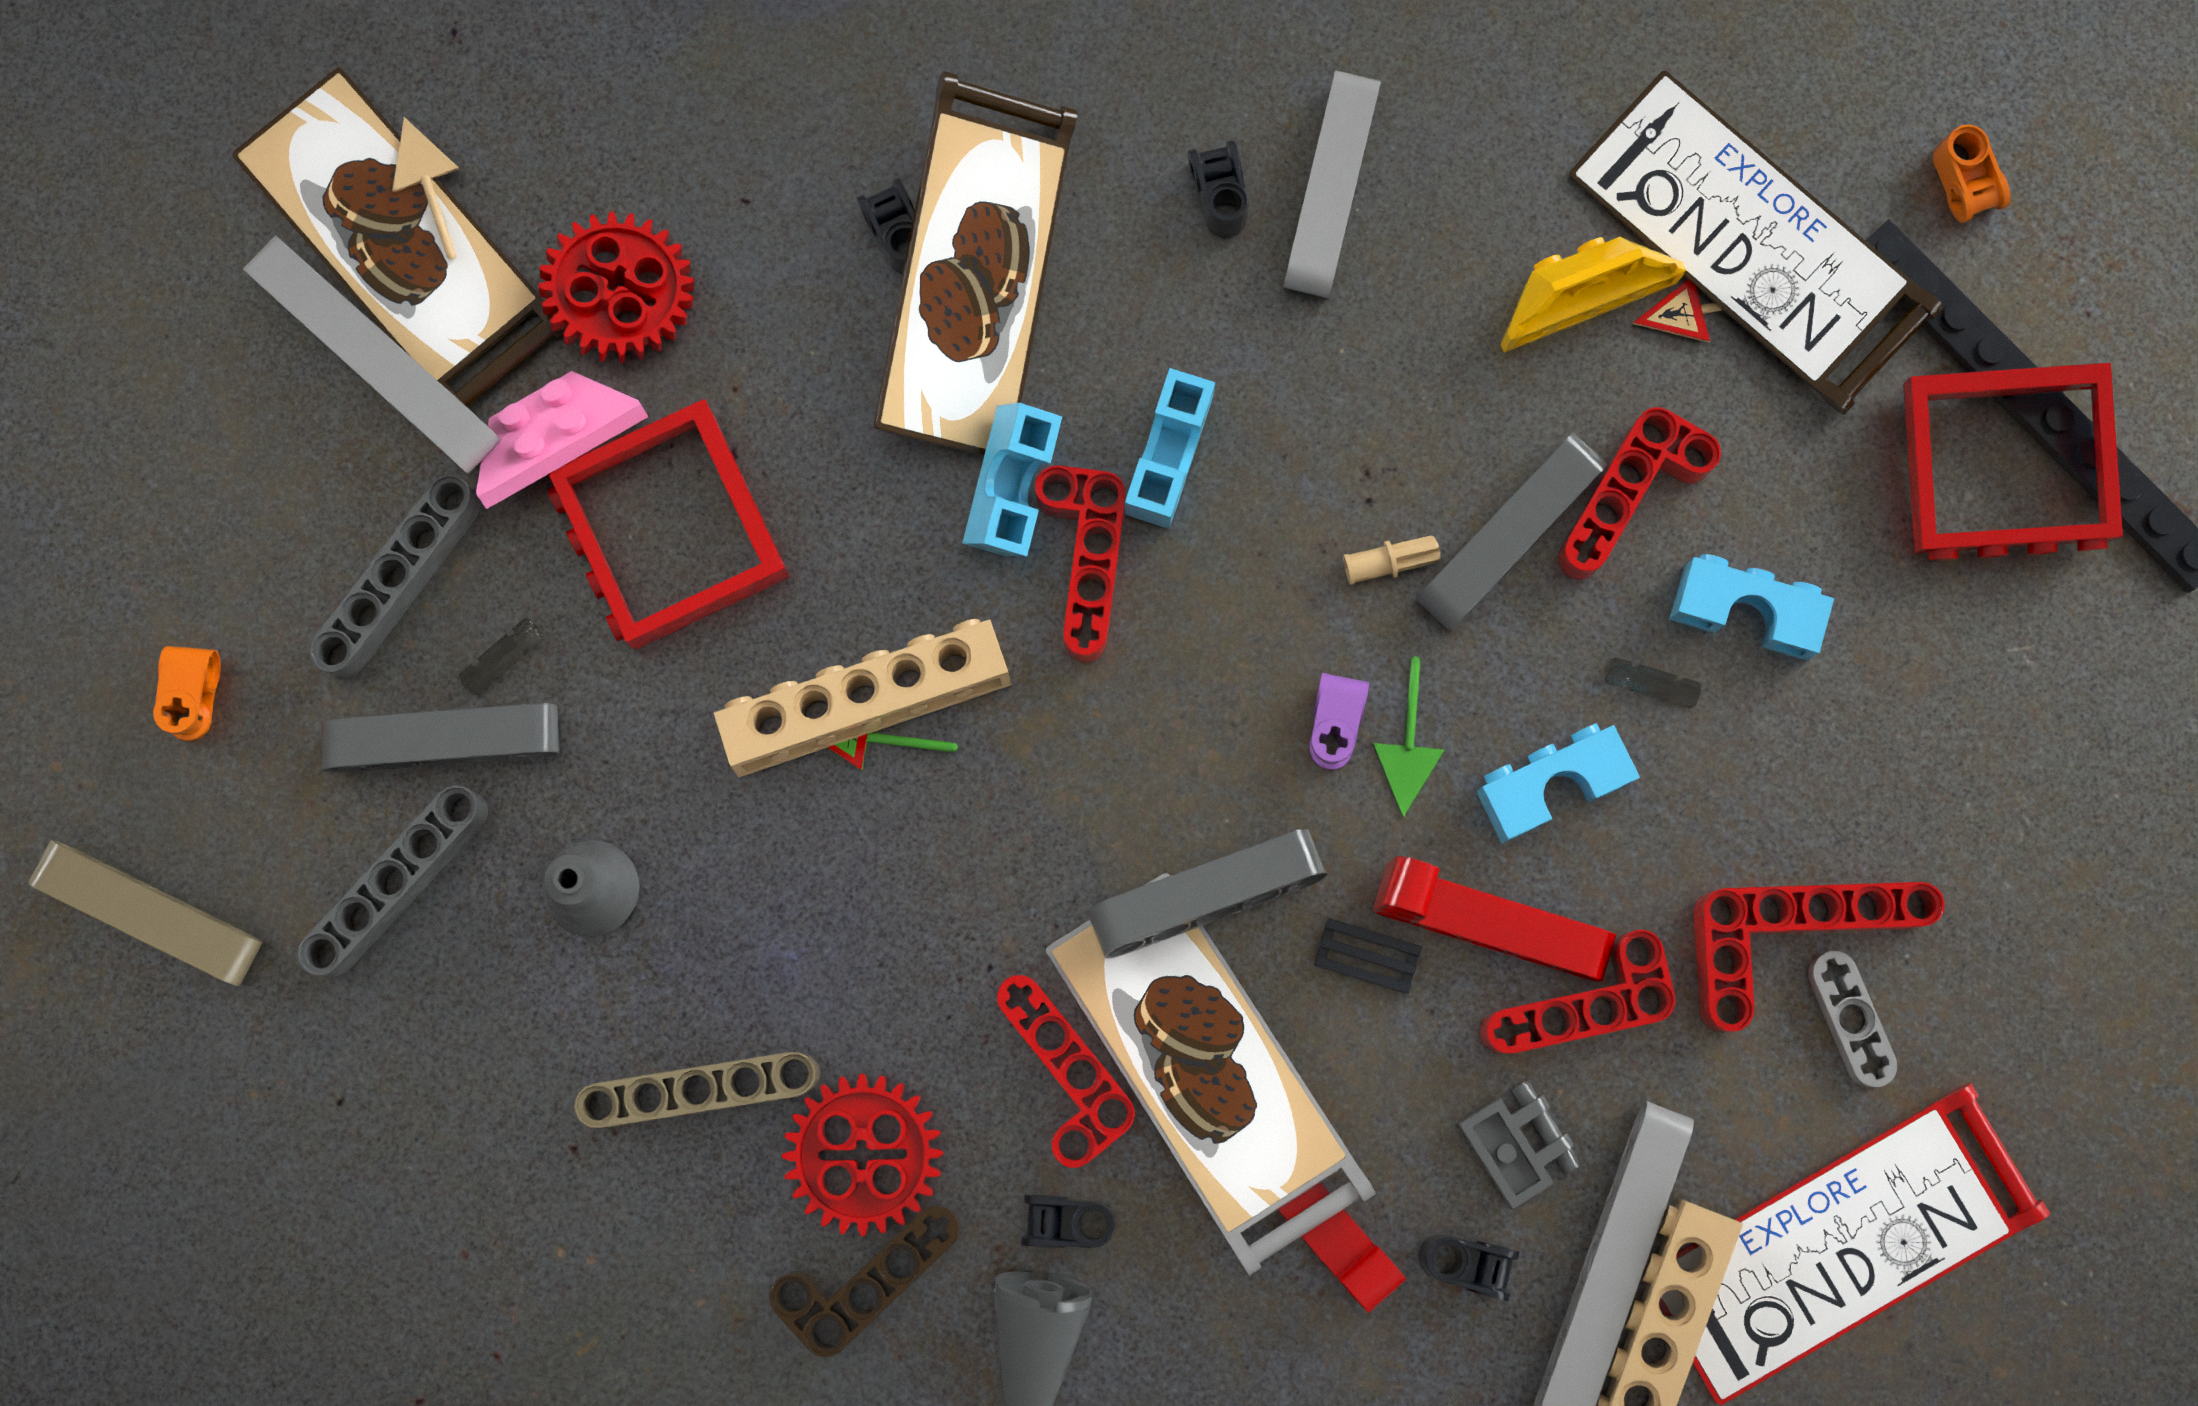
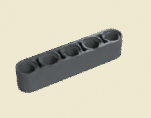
[1415,432,1609,632]
[310,474,481,679]
[321,704,560,772]
[297,785,488,978]
[1087,829,1327,958]

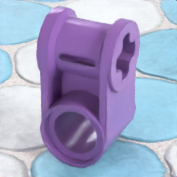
[1309,673,1369,770]

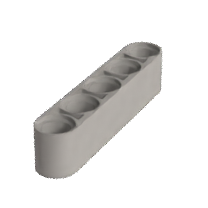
[1283,70,1381,298]

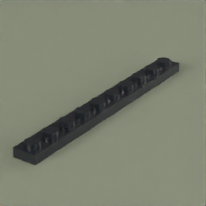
[1866,219,2198,593]

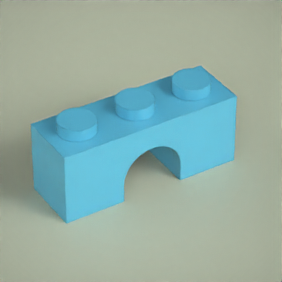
[1124,368,1216,529]
[962,403,1062,556]
[1669,554,1834,661]
[1476,723,1640,844]

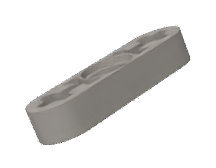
[1807,951,1897,1087]

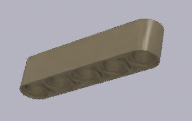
[27,840,263,986]
[574,1052,820,1128]

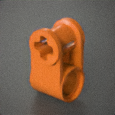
[1933,124,2011,223]
[153,646,221,742]

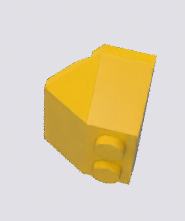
[1501,237,1686,353]

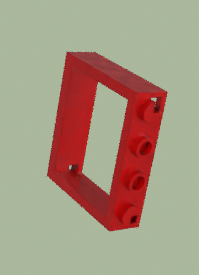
[1903,363,2123,561]
[547,399,790,650]

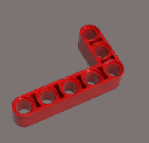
[1373,856,1616,982]
[1693,882,1945,1033]

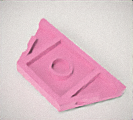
[476,371,648,509]

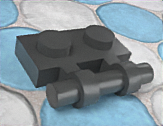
[1457,1080,1581,1209]

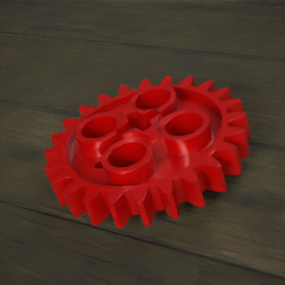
[538,211,694,363]
[782,1074,944,1236]

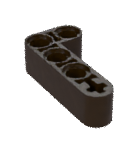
[769,1205,961,1358]

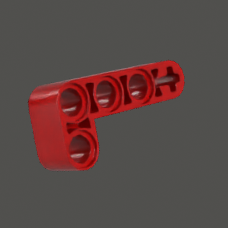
[1558,407,1721,580]
[1035,465,1126,663]
[1480,930,1675,1054]
[997,975,1135,1168]
[1277,1182,1407,1313]

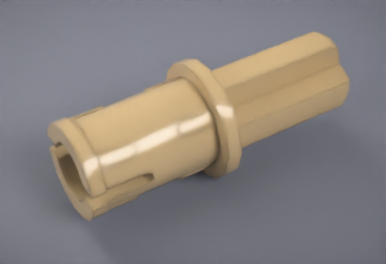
[1343,536,1440,585]

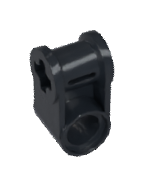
[1188,140,1248,238]
[856,178,915,275]
[1021,1194,1118,1248]
[1419,1234,1520,1301]

